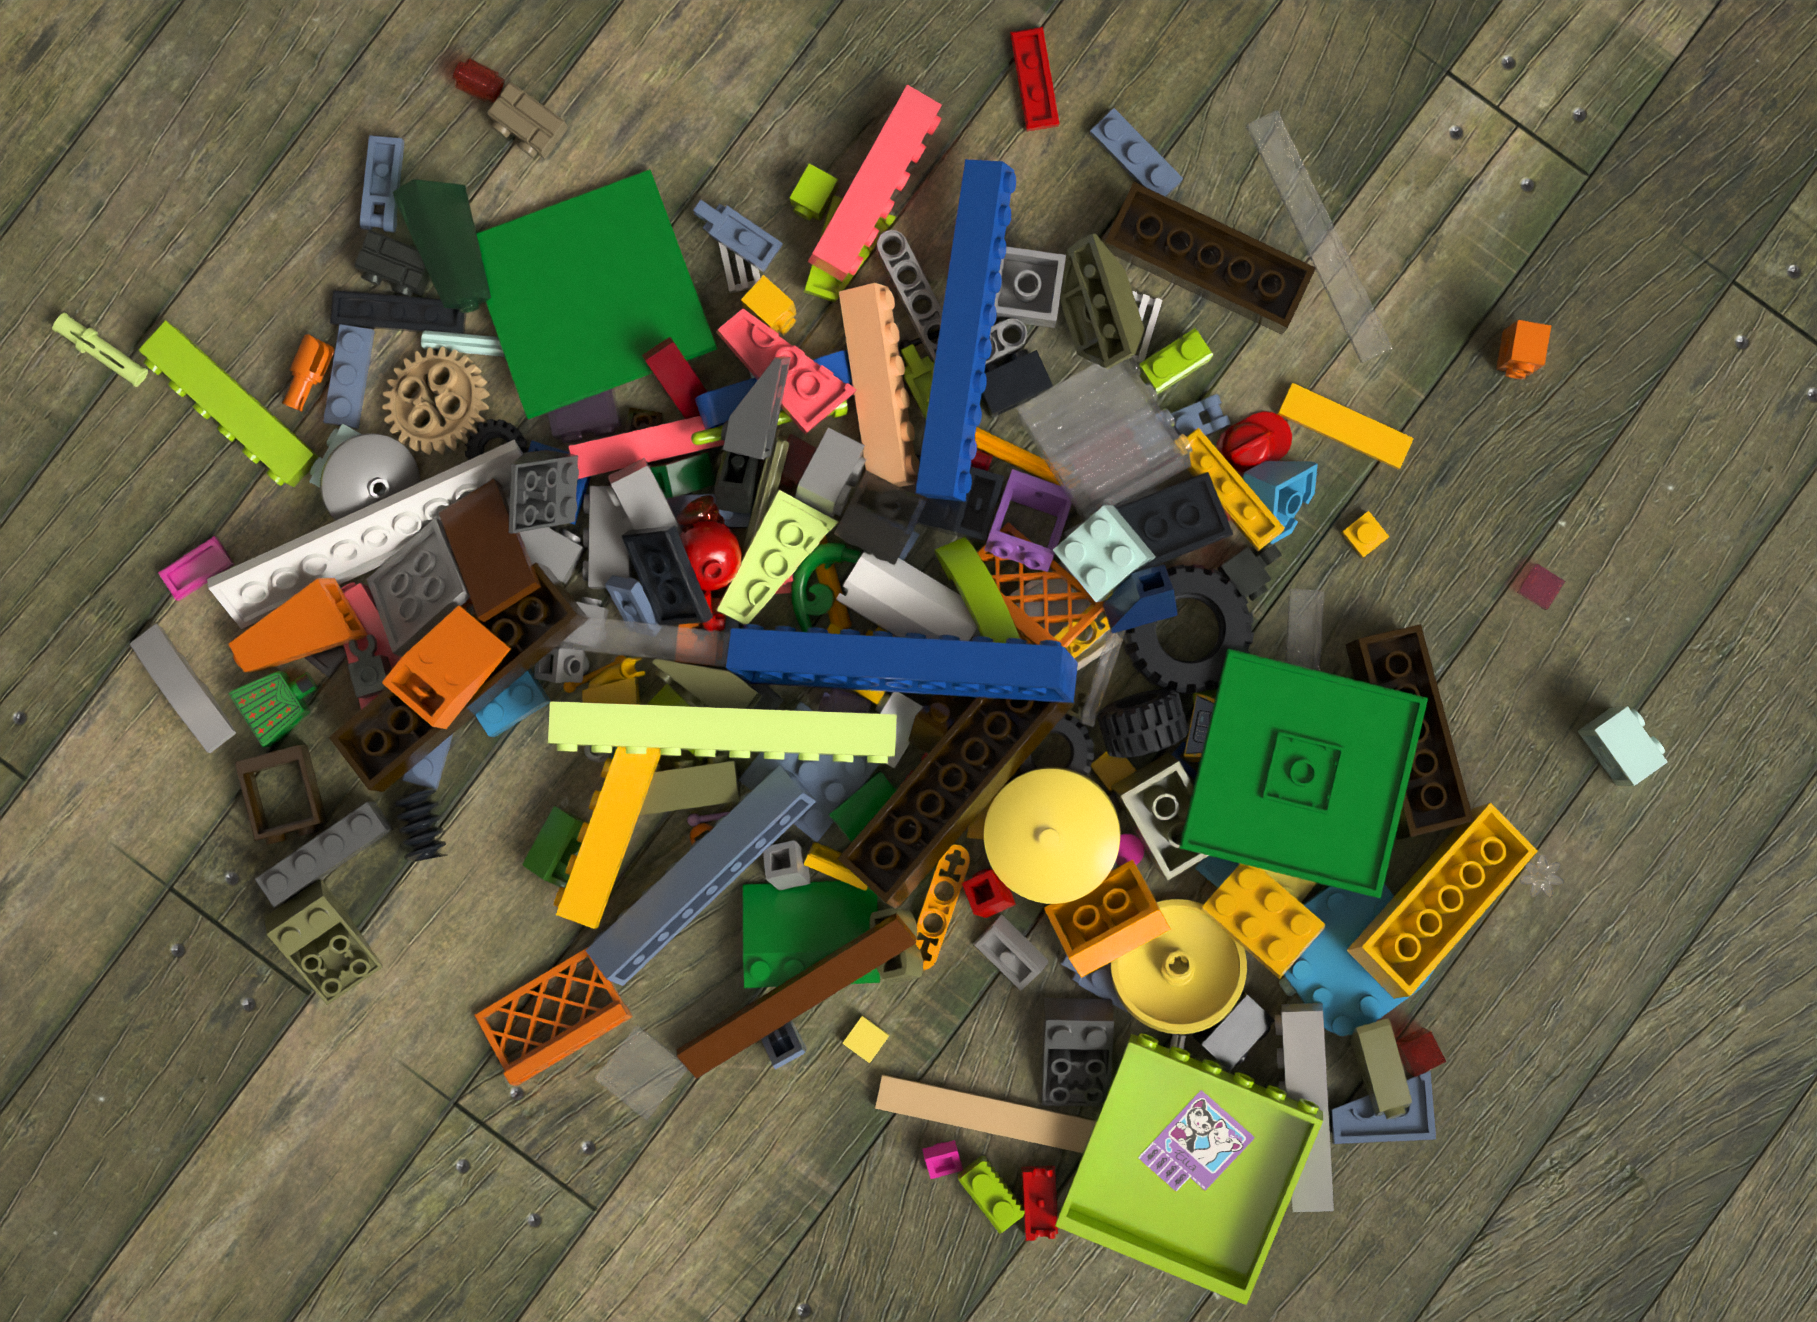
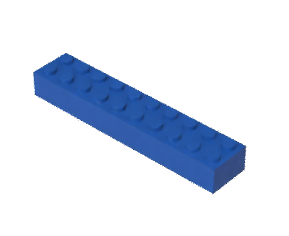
[726,624,1078,703]

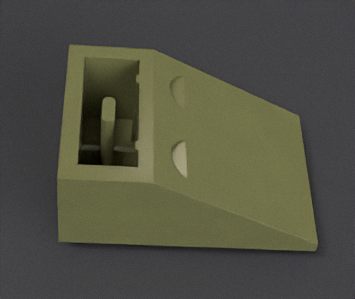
[652,659,762,709]
[265,879,383,1005]

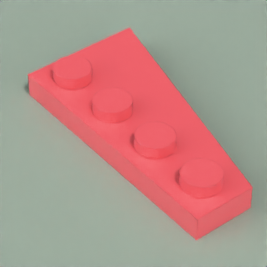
[716,309,857,435]

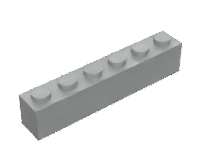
[1275,1003,1334,1212]

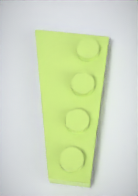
[715,490,838,625]

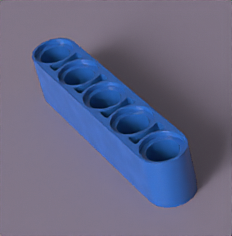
[695,350,853,430]

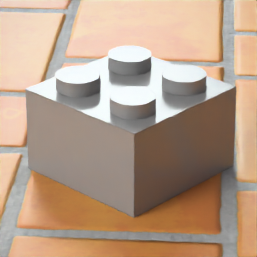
[994,246,1066,328]
[795,428,866,518]

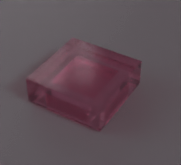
[1517,564,1565,610]

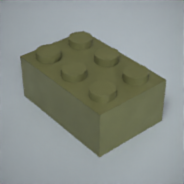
[1111,752,1208,881]

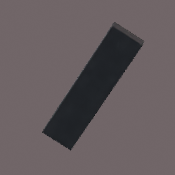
[330,290,467,334]

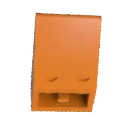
[382,605,511,729]

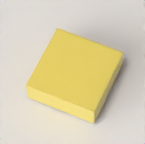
[842,1015,889,1063]

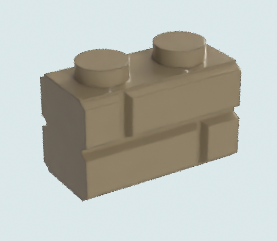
[488,82,568,159]

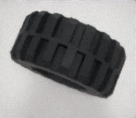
[1122,564,1254,694]

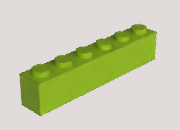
[139,320,320,487]

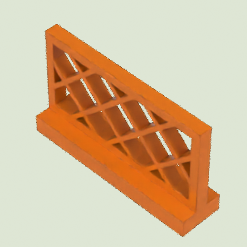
[954,523,1104,648]
[475,946,633,1086]

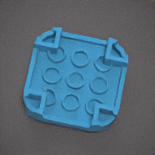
[1284,884,1434,1036]

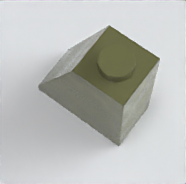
[1349,1018,1412,1120]

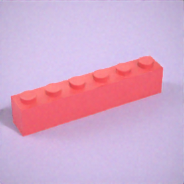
[808,85,942,282]

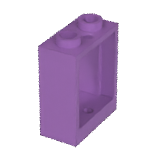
[984,469,1076,572]

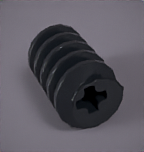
[394,789,448,862]

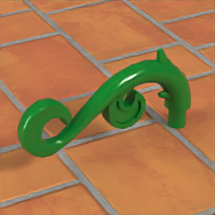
[791,543,862,632]

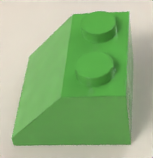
[522,806,589,888]

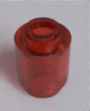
[452,58,505,103]

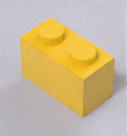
[741,275,796,335]

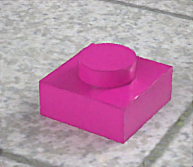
[922,1140,963,1179]

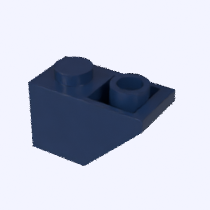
[1103,564,1178,634]

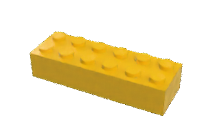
[1347,803,1538,999]

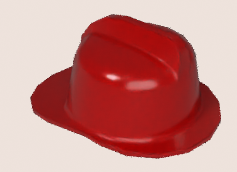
[1216,411,1292,477]

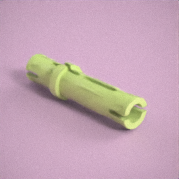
[52,313,148,387]

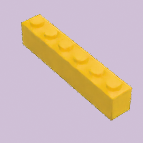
[553,747,661,929]

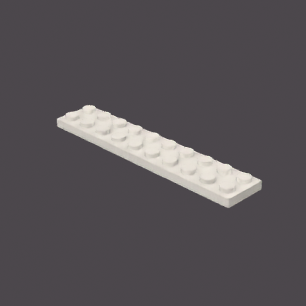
[207,440,523,629]

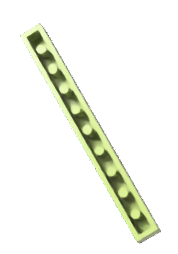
[548,701,897,764]

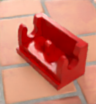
[1021,1165,1058,1241]

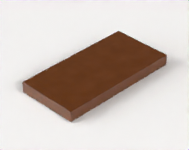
[439,478,541,622]

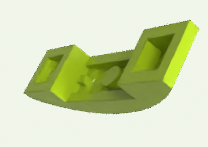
[934,537,1020,643]

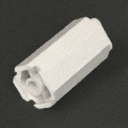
[836,541,980,641]

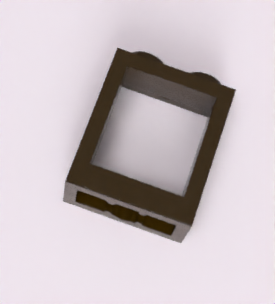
[235,745,328,845]

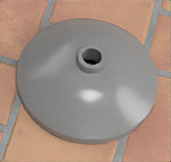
[320,433,420,520]

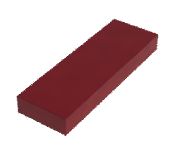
[642,337,707,419]

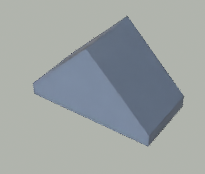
[761,1020,807,1069]

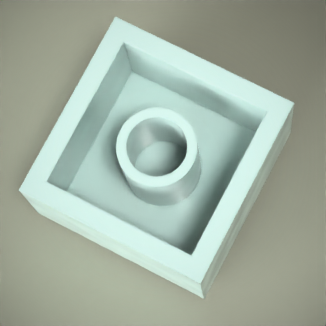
[1053,505,1156,602]
[1578,706,1667,786]

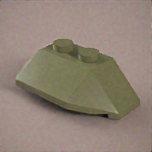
[1060,233,1144,369]

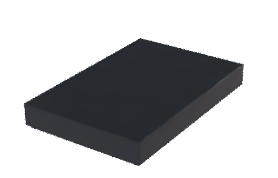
[1116,472,1233,571]
[621,525,713,626]

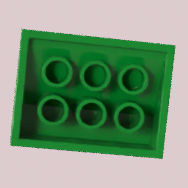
[743,881,881,988]

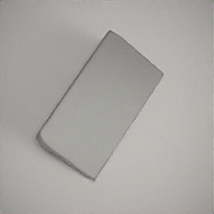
[973,915,1048,991]

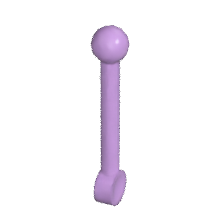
[687,812,730,827]

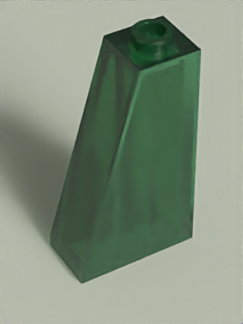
[393,179,491,313]

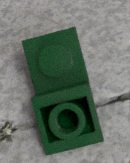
[649,451,716,499]

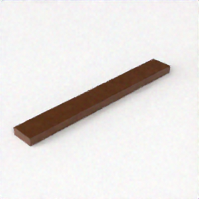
[676,913,916,1079]

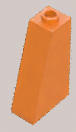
[228,578,367,672]

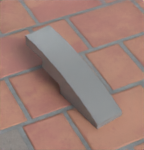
[130,624,236,753]

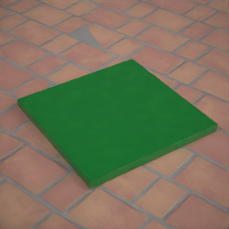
[464,169,717,420]
[1178,649,1428,898]

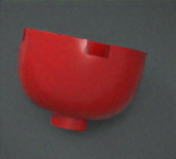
[679,521,742,591]

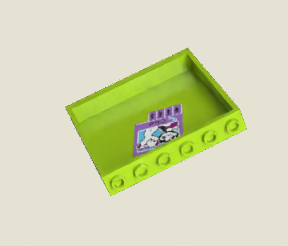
[1055,1033,1323,1305]

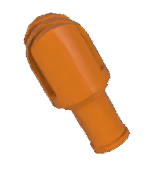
[282,334,335,412]

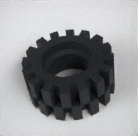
[465,419,528,460]

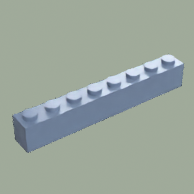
[585,765,817,986]

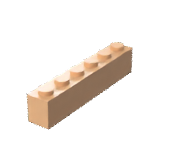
[839,283,920,491]

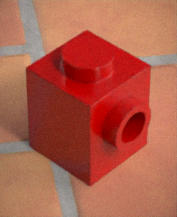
[962,869,1016,918]

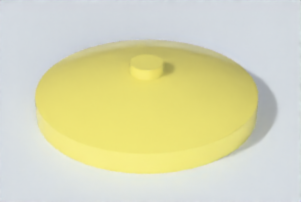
[984,767,1120,904]
[1111,899,1247,1034]

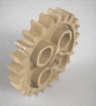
[382,347,490,455]

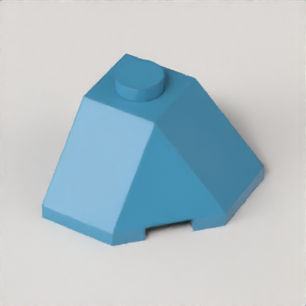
[1243,461,1318,545]

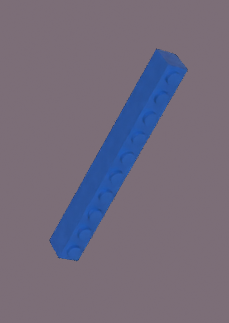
[915,159,1016,502]

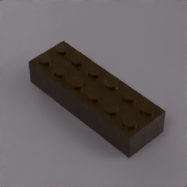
[1104,182,1316,335]
[1345,624,1474,840]

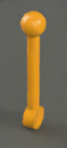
[563,655,627,693]

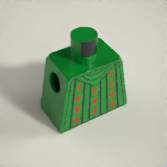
[228,671,318,747]

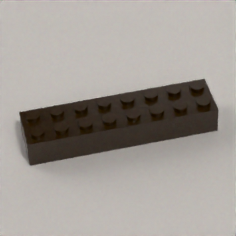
[329,562,589,792]
[838,697,1075,909]

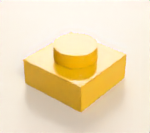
[1341,511,1389,559]

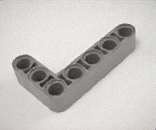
[877,230,1027,367]

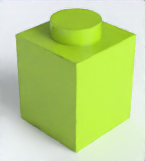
[790,163,839,221]

